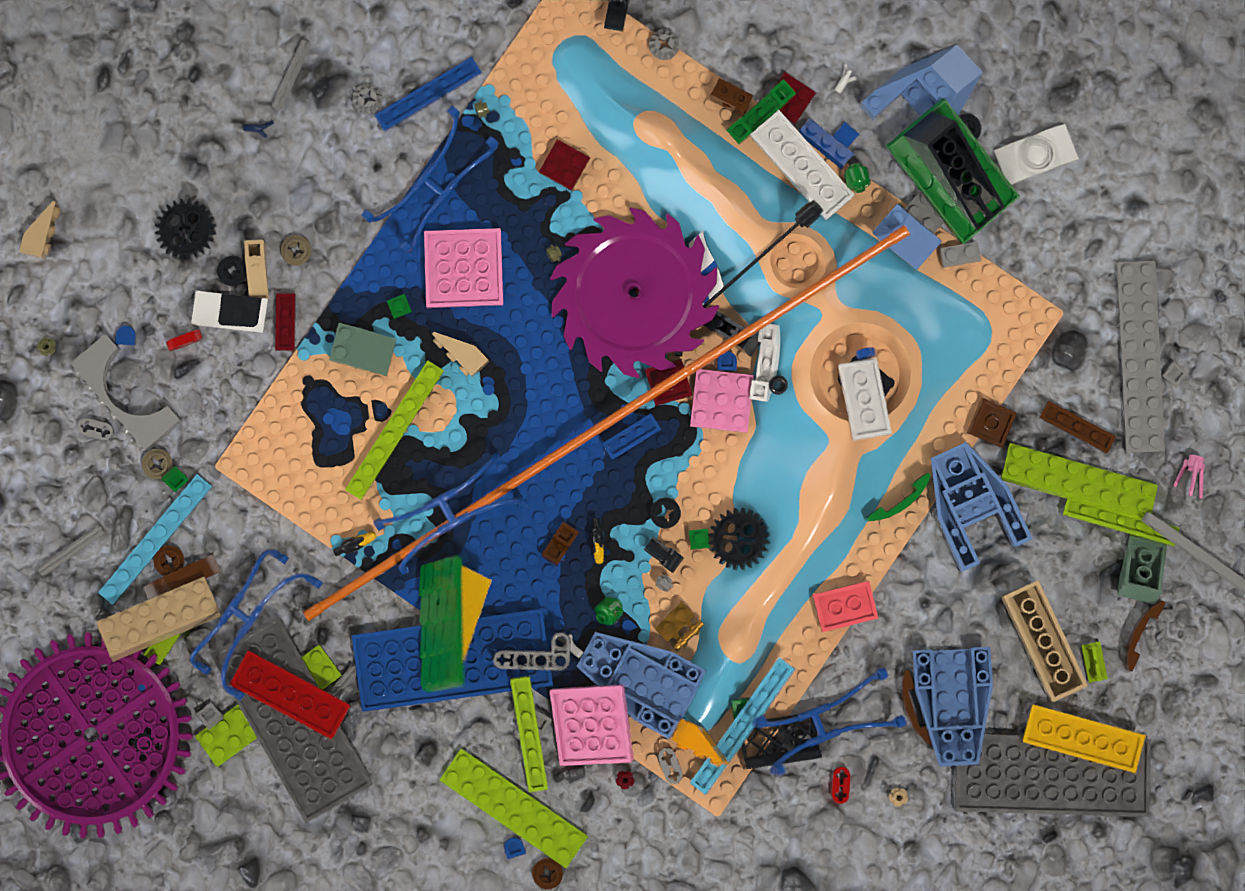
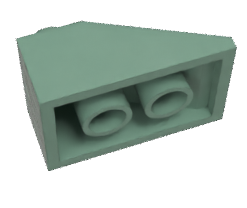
[329,323,397,376]
[1117,535,1167,604]

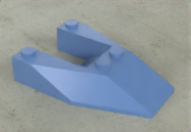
[860,45,983,120]
[931,442,1033,572]

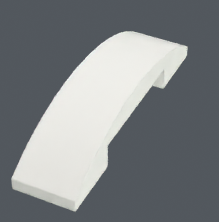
[749,324,780,402]

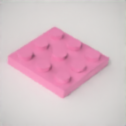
[690,369,754,433]

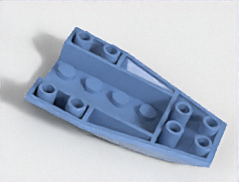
[577,632,706,739]
[913,647,993,766]

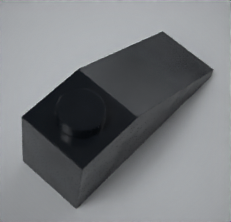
[703,311,761,357]

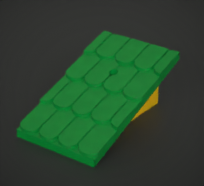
[419,556,492,693]

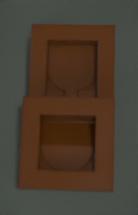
[541,522,579,567]

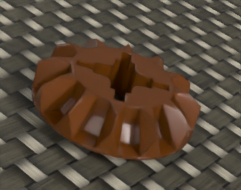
[154,546,185,576]
[532,858,563,889]

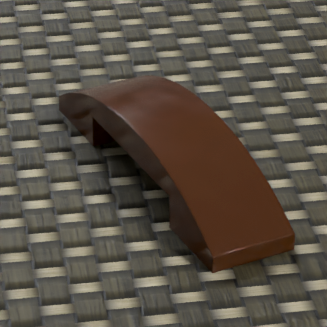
[143,555,221,600]
[1125,601,1166,672]
[901,670,932,745]

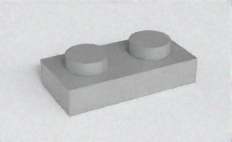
[939,242,981,268]

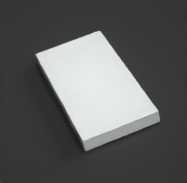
[838,358,892,441]

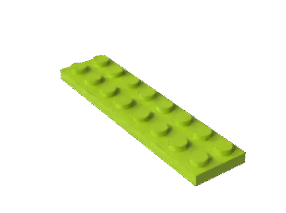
[1001,443,1158,520]
[195,645,342,767]
[440,748,588,868]

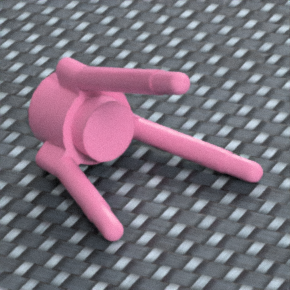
[1173,455,1205,499]

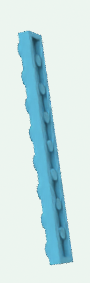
[98,474,213,605]
[690,657,796,795]

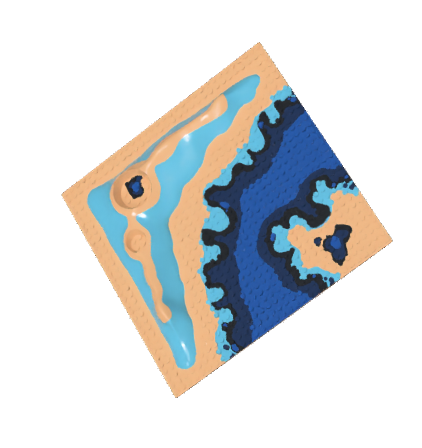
[215,0,1063,816]

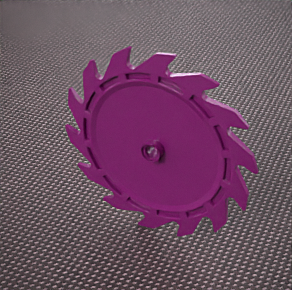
[550,207,719,378]

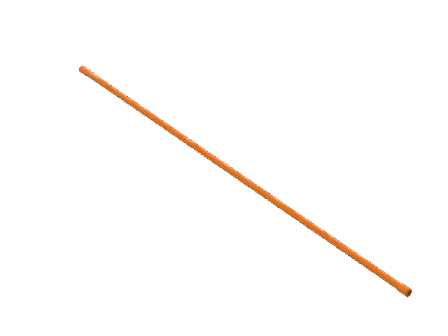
[303,225,910,621]

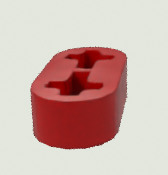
[166,329,203,351]
[831,767,851,804]

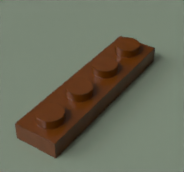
[1039,401,1117,454]

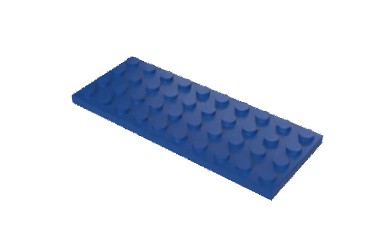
[352,609,553,712]

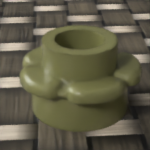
[474,100,489,118]
[546,244,562,263]
[37,337,56,356]

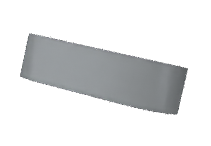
[78,418,115,441]
[658,748,683,784]

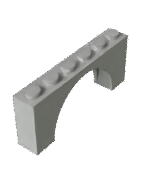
[70,334,183,452]

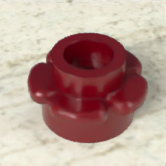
[615,771,635,790]

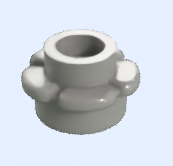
[655,575,673,592]

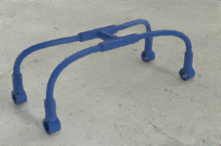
[361,106,499,254]
[373,452,527,575]
[190,549,323,701]
[752,667,907,776]

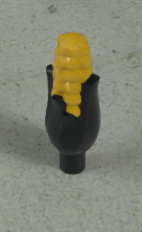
[589,518,606,564]
[333,532,377,556]

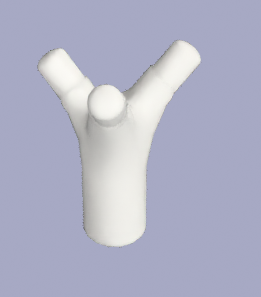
[834,64,856,94]
[557,634,583,658]

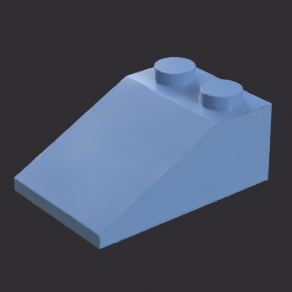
[872,203,942,270]

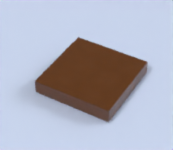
[967,398,1017,448]

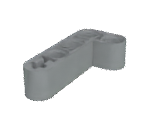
[493,632,571,670]

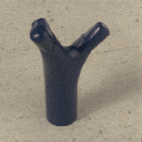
[244,120,274,138]

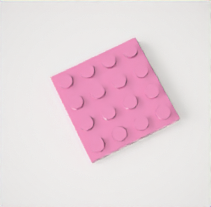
[424,228,503,308]
[550,684,634,766]

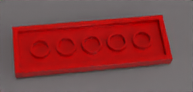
[229,650,351,740]

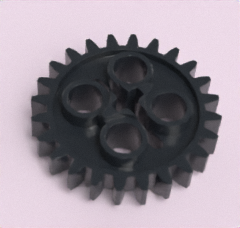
[154,199,217,261]
[708,508,771,570]

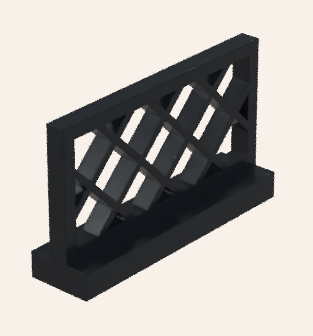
[741,714,822,770]

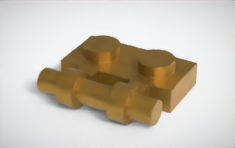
[654,602,704,652]

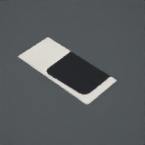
[191,291,268,333]

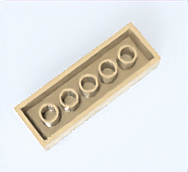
[96,577,220,662]
[1001,580,1088,702]

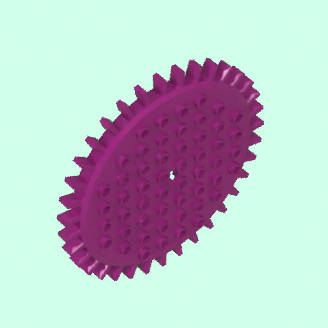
[0,632,194,838]

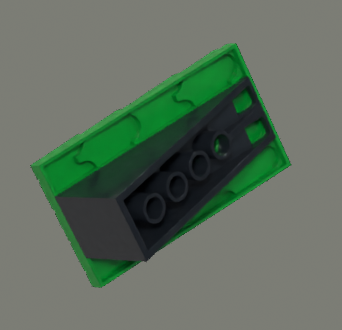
[886,98,1020,244]

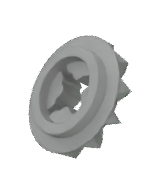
[649,30,680,60]
[352,83,383,114]

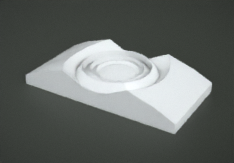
[993,124,1079,185]

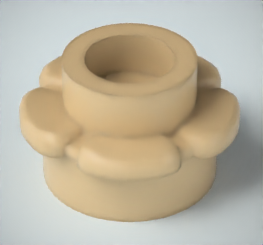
[889,788,908,807]

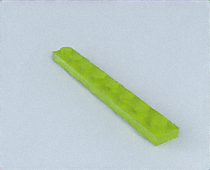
[345,361,444,500]

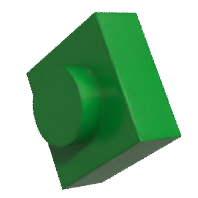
[387,294,412,319]
[161,466,189,493]
[689,529,710,550]
[731,698,750,720]

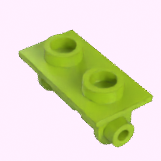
[1081,641,1108,683]

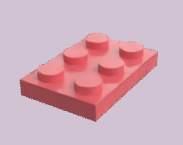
[813,581,878,632]

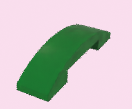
[726,79,796,144]
[864,473,931,522]

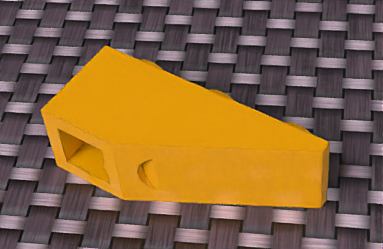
[672,719,729,767]

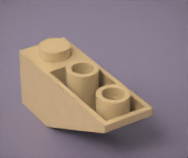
[19,201,61,259]
[244,240,269,300]
[432,332,489,377]

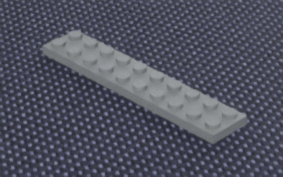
[1116,261,1165,453]

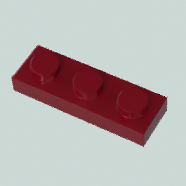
[275,293,296,351]

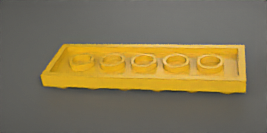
[1022,704,1146,773]

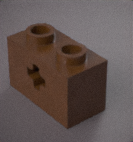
[709,78,753,117]

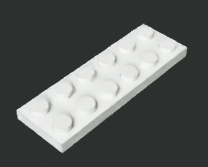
[750,110,855,221]

